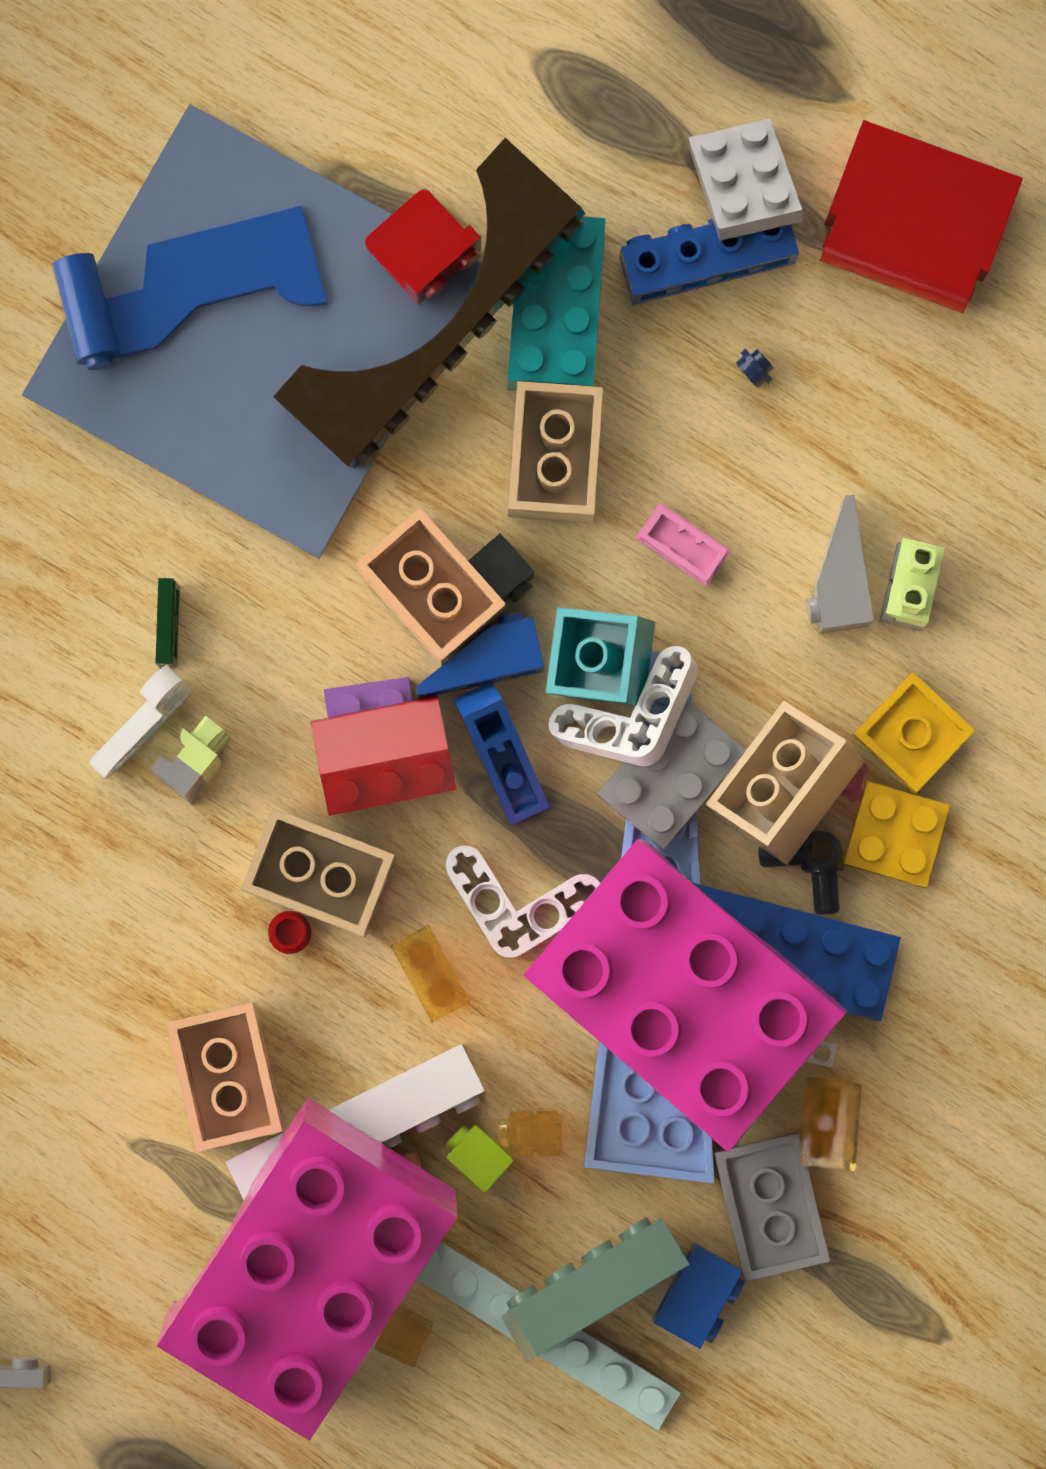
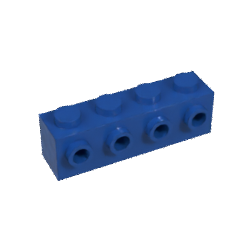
[619,218,799,306]

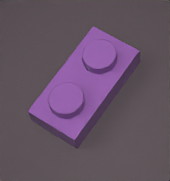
[324,677,412,717]

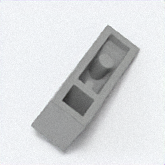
[807,494,874,634]

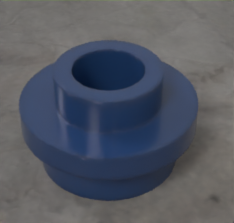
[735,348,774,388]

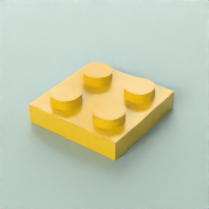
[852,671,975,794]
[843,781,950,888]

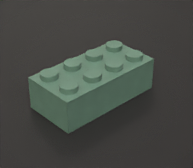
[501,1217,690,1363]

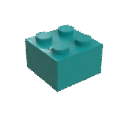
[546,607,655,706]

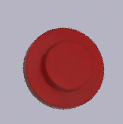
[268,911,312,954]

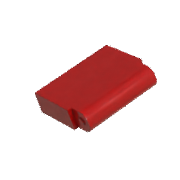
[820,120,1023,314]

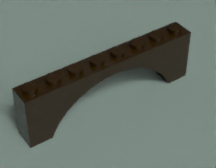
[273,137,586,469]

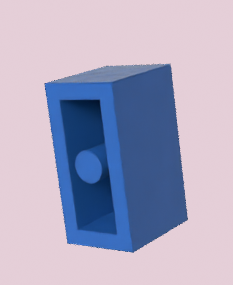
[652,1243,745,1349]

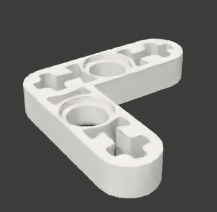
[548,646,699,766]
[89,665,192,779]
[446,846,600,958]

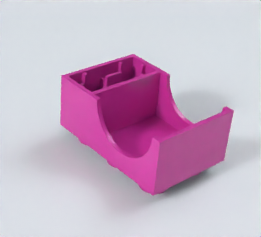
[523,839,848,1152]
[157,1097,457,1441]

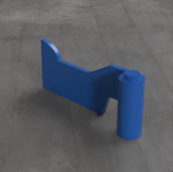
[52,205,327,370]

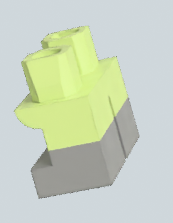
[879,538,945,631]
[150,716,230,804]

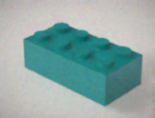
[508,216,606,391]

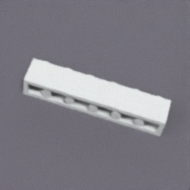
[226,1044,485,1200]

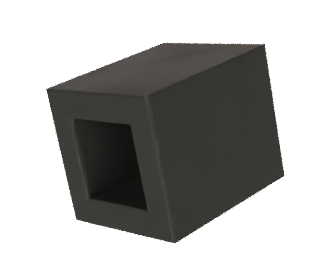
[468,533,534,603]

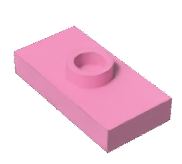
[635,503,731,587]

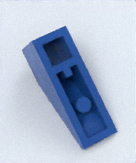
[416,613,544,699]
[453,682,550,825]

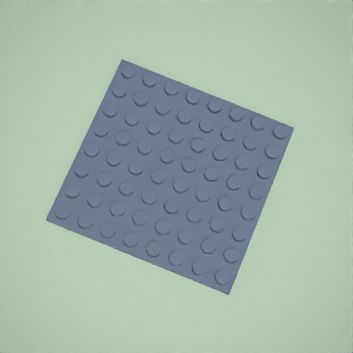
[22,104,481,559]

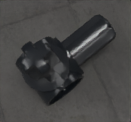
[758,831,844,915]

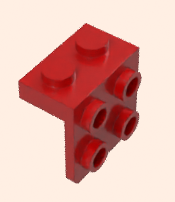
[365,189,481,305]

